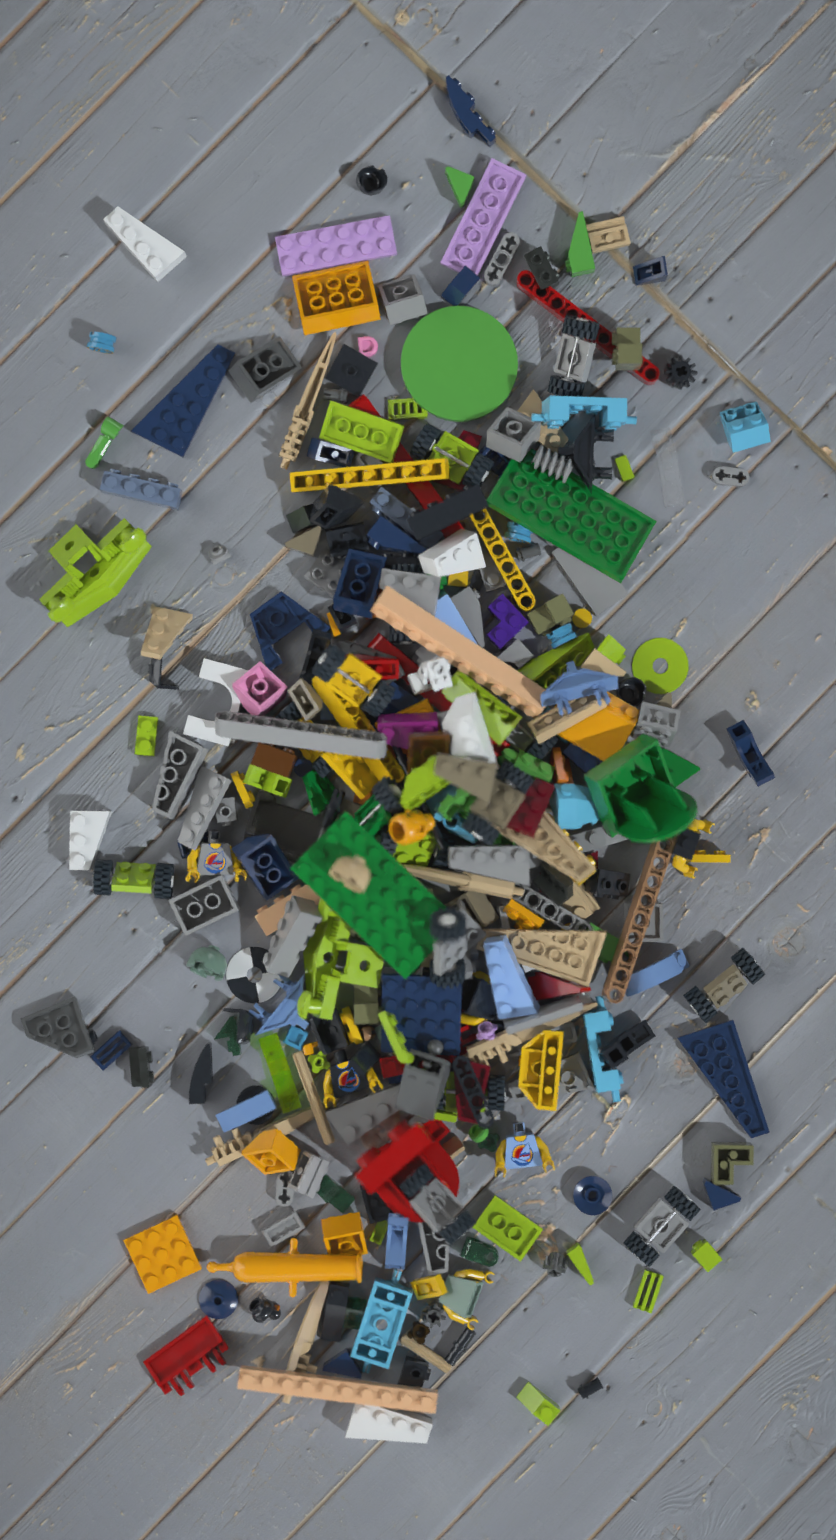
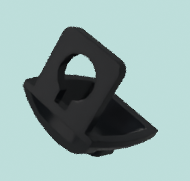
[148,657,179,690]
[222,1008,254,1045]

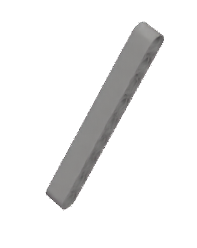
[215,711,387,759]

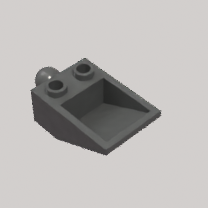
[396,1039,452,1121]

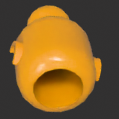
[389,809,435,845]

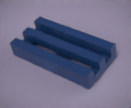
[90,1030,133,1071]

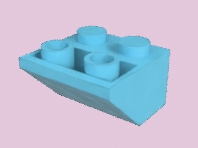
[719,402,771,453]

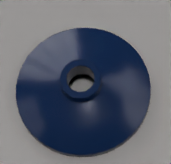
[573,1176,613,1215]
[199,1279,238,1319]

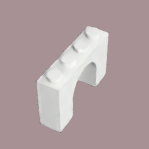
[183,658,249,747]

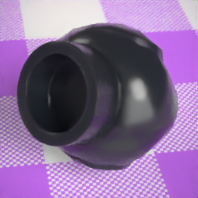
[249,1298,281,1323]

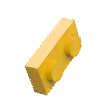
[690,850,731,863]
[410,1274,448,1300]

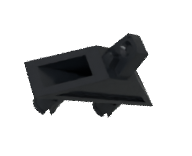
[558,414,614,494]

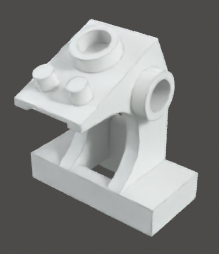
[407,657,453,695]

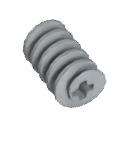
[530,445,574,483]

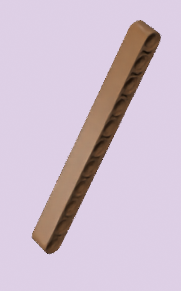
[602,834,678,1003]

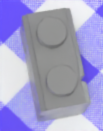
[288,1150,330,1198]

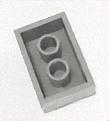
[168,875,240,936]

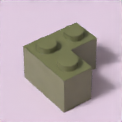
[612,328,642,370]
[526,593,574,637]
[354,984,382,1024]
[711,1142,754,1185]

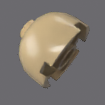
[329,856,370,893]

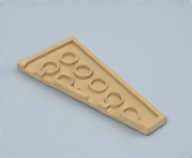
[474,811,596,883]
[476,929,607,987]

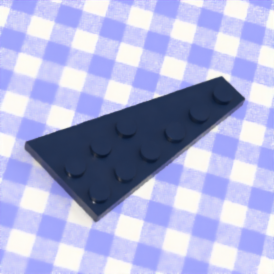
[131,344,236,458]
[677,1019,770,1138]

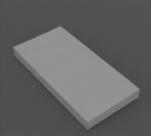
[551,547,628,616]
[502,994,584,1035]

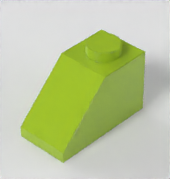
[596,634,626,665]
[516,1381,561,1426]

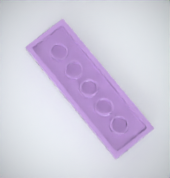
[440,158,527,275]
[275,215,397,277]

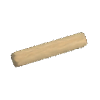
[400,1333,452,1373]

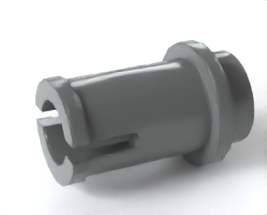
[323,388,348,404]
[515,543,541,562]

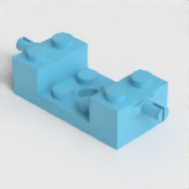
[531,396,637,431]
[582,996,624,1102]
[351,1269,413,1374]

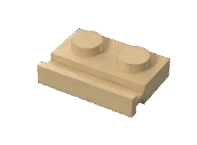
[586,216,631,254]
[562,882,601,920]

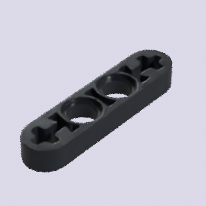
[453,1055,494,1129]

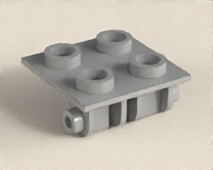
[304,549,345,598]

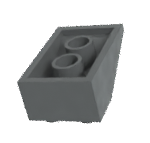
[229,336,302,403]

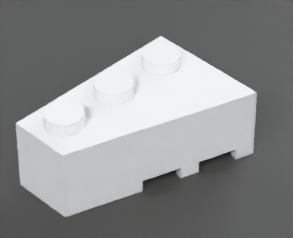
[418,529,486,577]
[69,811,112,870]

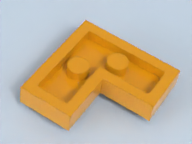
[502,899,544,930]

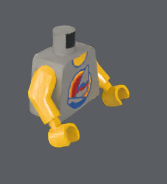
[185,830,247,883]

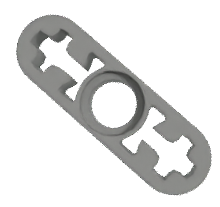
[484,232,520,286]

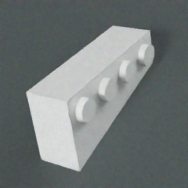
[103,207,187,282]
[345,1404,433,1443]

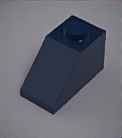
[307,437,355,468]

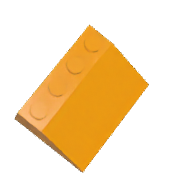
[292,260,381,335]
[554,691,640,761]

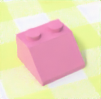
[232,661,288,716]

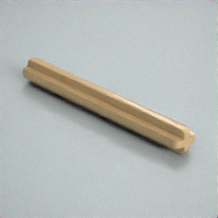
[292,1051,335,1145]

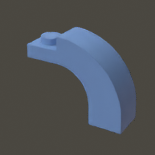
[619,949,690,997]
[385,1213,408,1270]

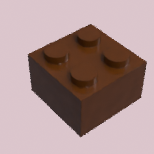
[251,742,297,778]

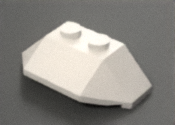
[442,692,499,769]

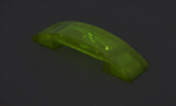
[258,1032,302,1114]

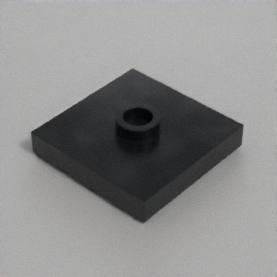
[325,344,378,397]

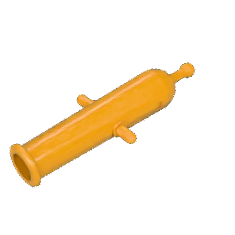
[207,1238,363,1298]

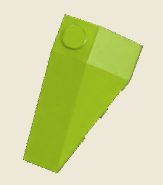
[517,633,595,689]

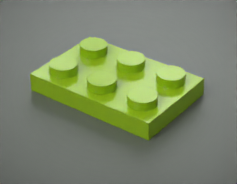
[472,1194,543,1262]

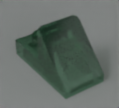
[214,1015,242,1056]
[317,1174,356,1214]

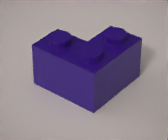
[486,594,529,650]

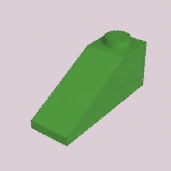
[565,211,595,277]

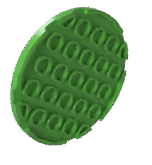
[401,306,518,422]

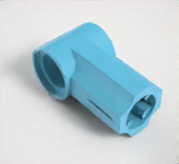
[442,813,478,844]

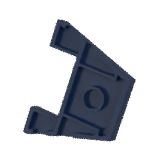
[250,591,331,671]

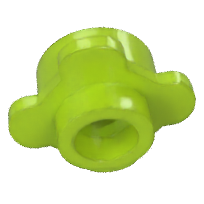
[308,1051,330,1073]

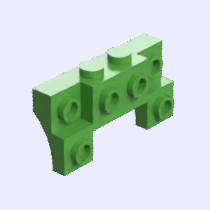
[438,787,477,844]

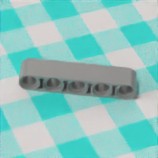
[512,882,594,930]

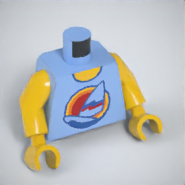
[494,1122,555,1178]

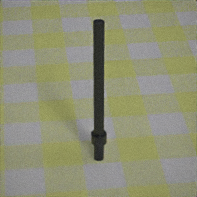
[391,745,447,851]

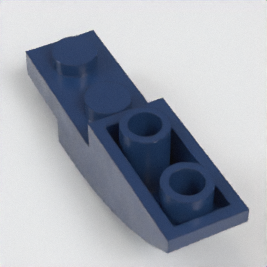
[446,75,496,147]

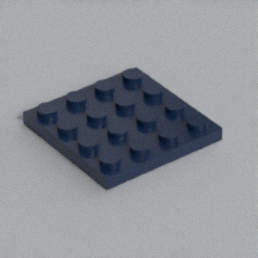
[381,973,462,1056]

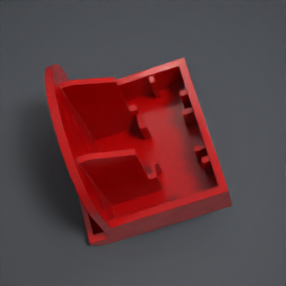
[355,1120,460,1223]

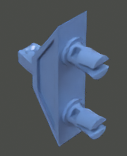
[540,661,618,716]
[249,973,310,1035]

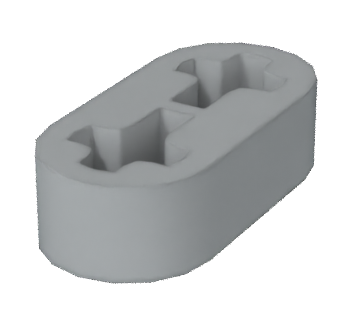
[711,466,749,487]
[275,1171,294,1207]

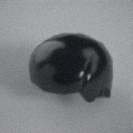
[356,165,388,196]
[616,677,647,707]

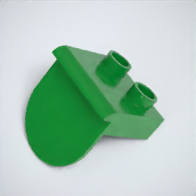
[584,733,698,843]

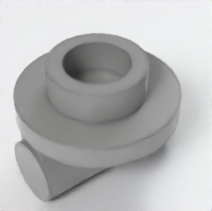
[209,545,231,565]

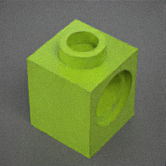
[690,1239,723,1272]

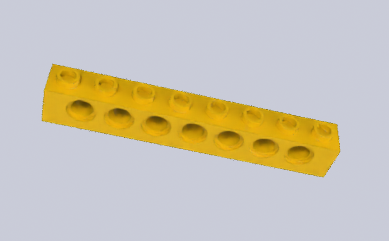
[290,458,450,493]

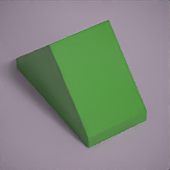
[445,166,474,208]

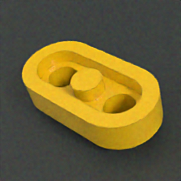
[231,770,256,809]
[340,1006,363,1045]

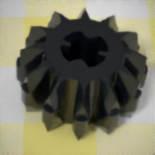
[664,356,697,390]

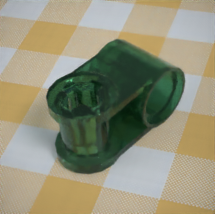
[460,1236,499,1267]

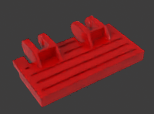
[143,1315,230,1396]

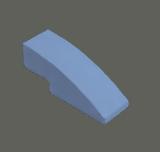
[215,1089,277,1133]

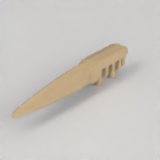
[279,332,337,470]
[401,863,524,899]
[463,1002,598,1065]
[205,1098,340,1167]
[282,1281,331,1404]

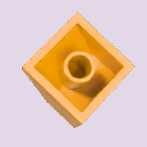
[241,1129,301,1175]
[321,1212,368,1255]

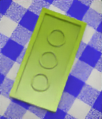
[319,400,404,463]

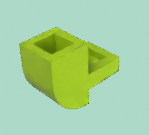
[243,764,292,798]

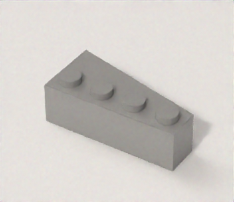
[152,731,208,820]
[447,844,530,886]
[263,895,322,978]
[325,1082,401,1145]

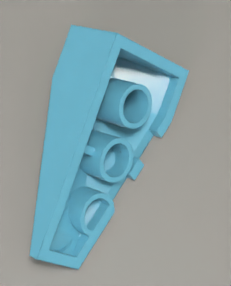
[549,784,600,829]

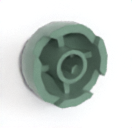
[186,945,227,981]

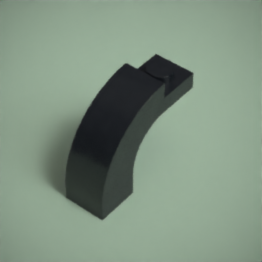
[298,628,332,688]
[600,1020,655,1069]

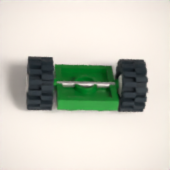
[354,776,404,837]

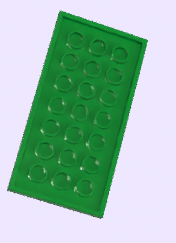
[486,448,657,584]
[290,811,446,979]

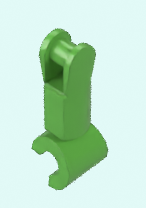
[85,416,124,469]

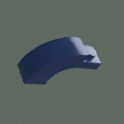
[726,720,775,787]

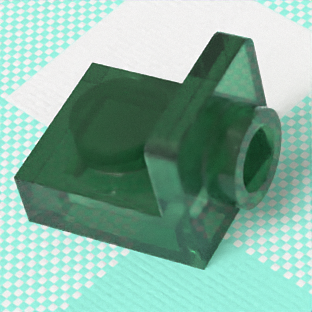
[343,1297,367,1330]

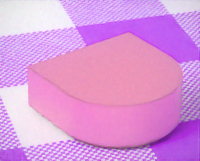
[358,336,378,357]

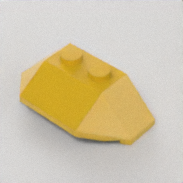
[518,1030,563,1111]

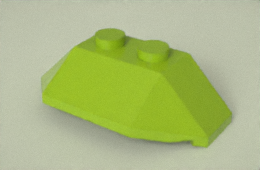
[400,755,467,811]

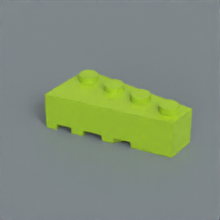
[442,670,522,745]

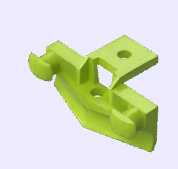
[39,518,152,628]
[297,899,384,1020]

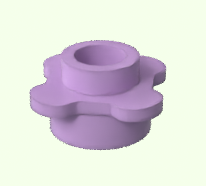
[476,1021,497,1040]

